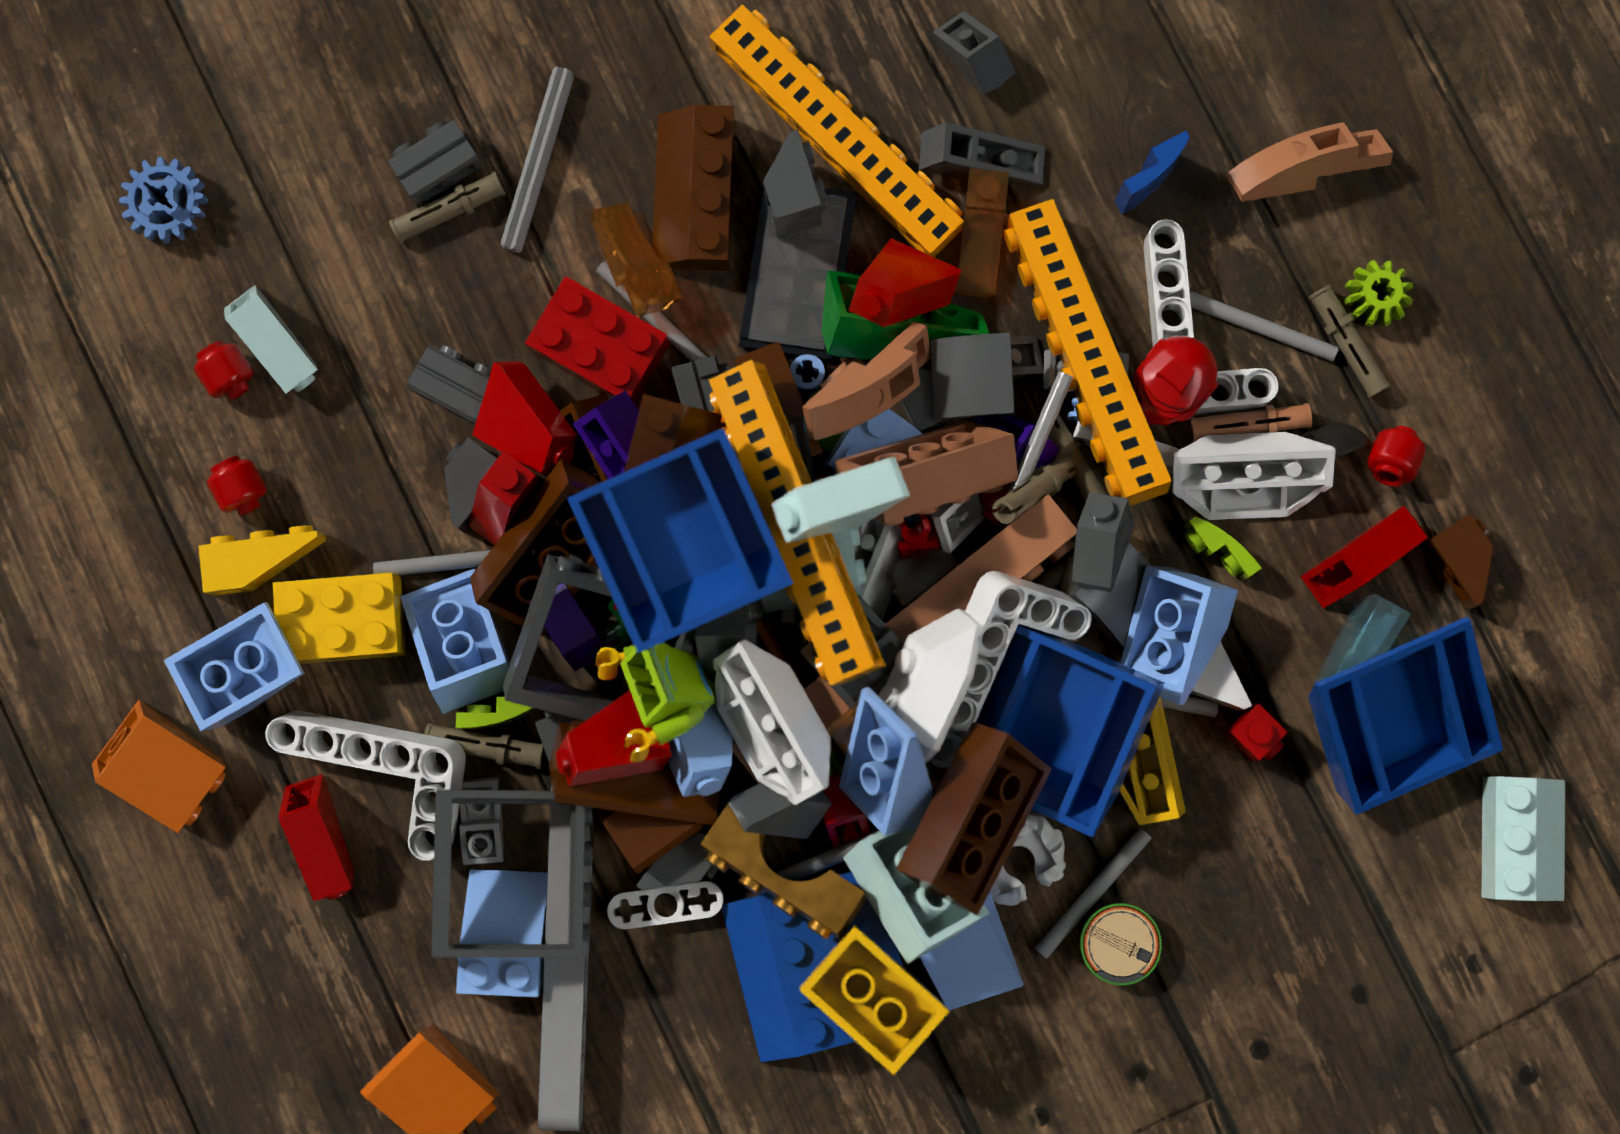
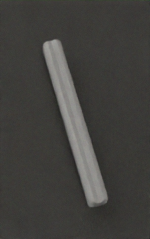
[501,67,574,253]

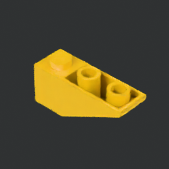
[198,525,326,596]

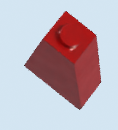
[848,238,962,327]
[472,361,578,474]
[468,451,543,545]
[1300,505,1428,609]
[556,691,672,787]
[278,774,355,902]

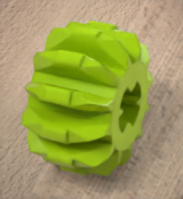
[1345,260,1413,327]

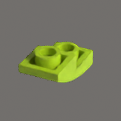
[1183,517,1262,581]
[456,697,537,729]

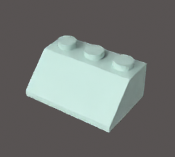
[1481,776,1565,901]
[843,827,989,964]

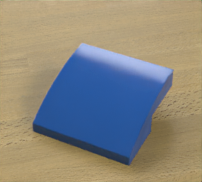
[1114,130,1190,214]

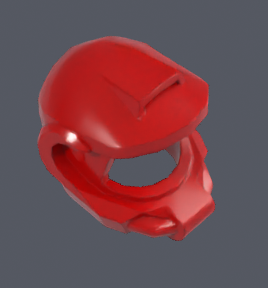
[1133,335,1219,426]

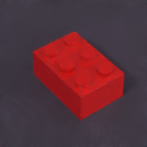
[525,276,671,404]

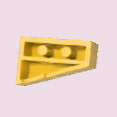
[1119,697,1186,825]

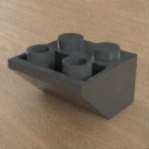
[763,130,827,238]

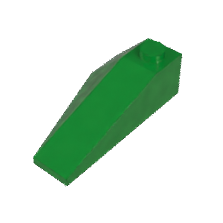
[822,270,989,360]

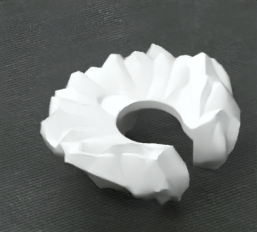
[990,815,1066,906]

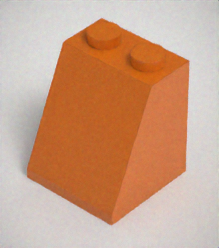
[92,700,226,833]
[360,1025,500,1134]

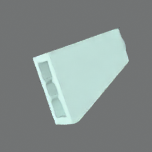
[224,285,318,393]
[771,457,910,543]

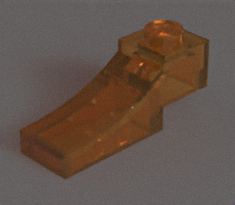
[956,168,1009,298]
[589,202,683,317]

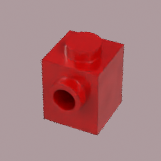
[1223,704,1288,762]

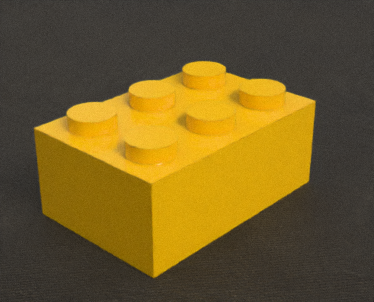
[273,573,406,664]
[799,924,949,1075]

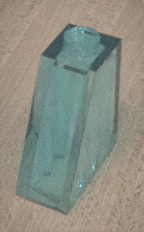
[1313,594,1411,684]

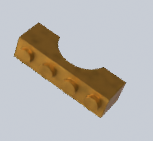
[701,804,867,940]

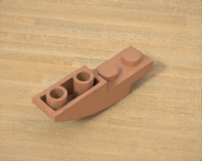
[1227,122,1393,202]
[802,322,931,441]

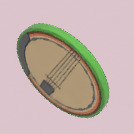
[1080,903,1162,985]

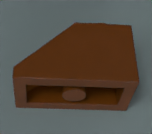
[1421,514,1493,610]

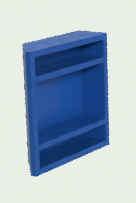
[567,428,793,653]
[1308,617,1503,815]
[945,624,1165,837]
[722,871,903,1062]

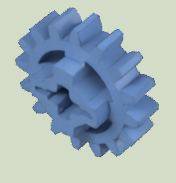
[119,157,208,244]

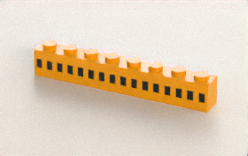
[709,4,964,257]
[1003,199,1172,506]
[709,360,886,685]

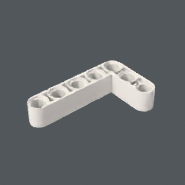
[1143,219,1279,415]
[929,571,1092,768]
[265,711,466,861]

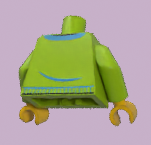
[595,642,716,762]

